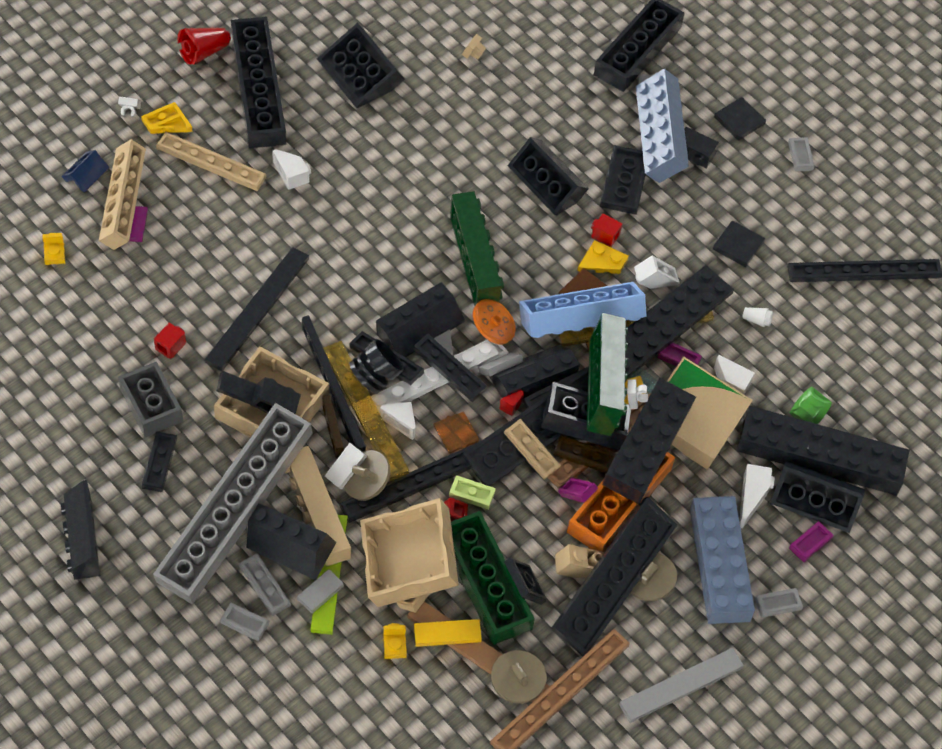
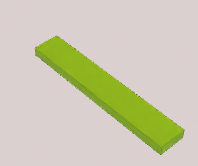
[311,515,348,635]

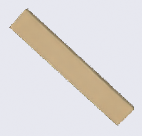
[156,132,266,191]

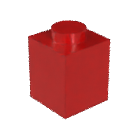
[591,213,623,247]
[154,322,186,360]

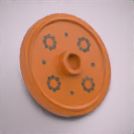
[473,299,516,345]

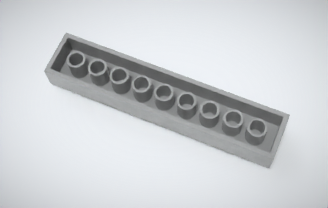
[153,403,313,604]

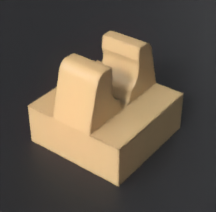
[462,34,486,59]

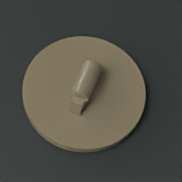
[344,450,390,501]
[630,553,677,601]
[491,650,547,704]

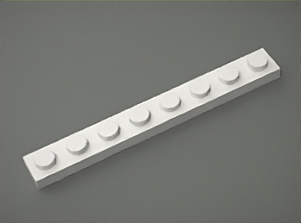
[349,340,499,427]

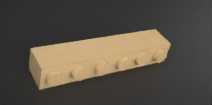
[285,446,351,566]

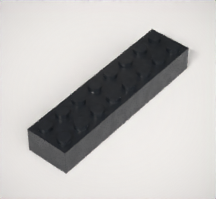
[230,16,286,149]
[737,405,910,496]

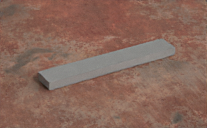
[619,648,744,723]

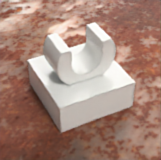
[118,97,141,117]
[627,379,648,409]

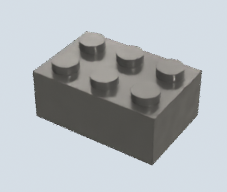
[118,361,183,437]

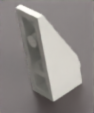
[739,464,775,529]

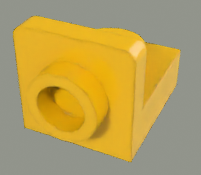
[42,233,65,265]
[383,623,407,659]

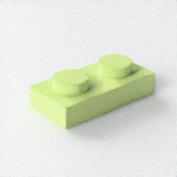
[449,475,496,510]

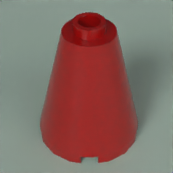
[177,28,231,65]

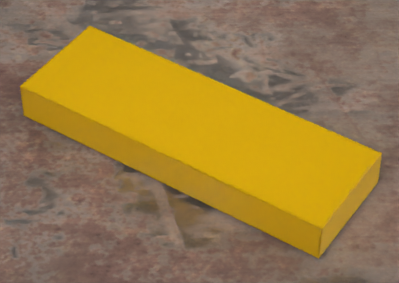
[414,619,482,647]

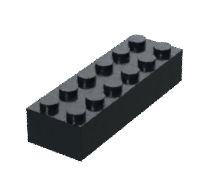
[593,0,685,92]
[602,378,696,504]

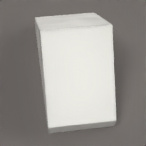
[379,402,416,440]

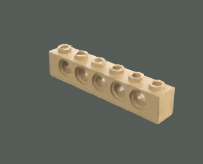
[99,139,146,250]

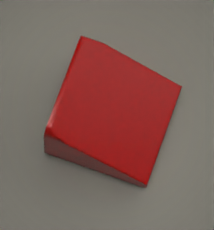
[499,390,524,416]
[444,498,468,521]

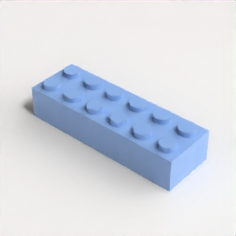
[519,282,647,338]

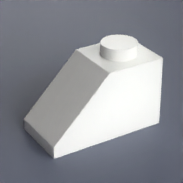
[273,149,311,190]
[634,255,680,289]
[714,355,755,395]

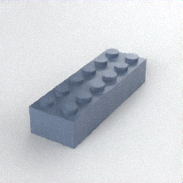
[636,69,689,183]
[690,496,755,624]

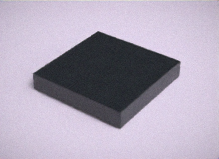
[714,97,766,141]
[713,220,765,267]
[504,558,547,605]

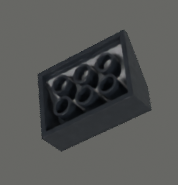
[317,22,405,108]

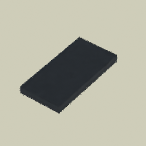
[600,145,646,215]

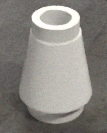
[743,307,773,327]

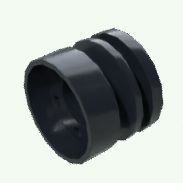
[349,339,404,394]

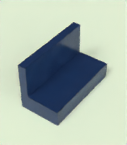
[61,150,110,192]

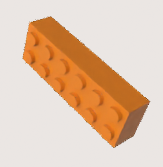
[567,452,675,552]

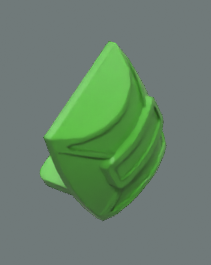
[789,386,832,424]

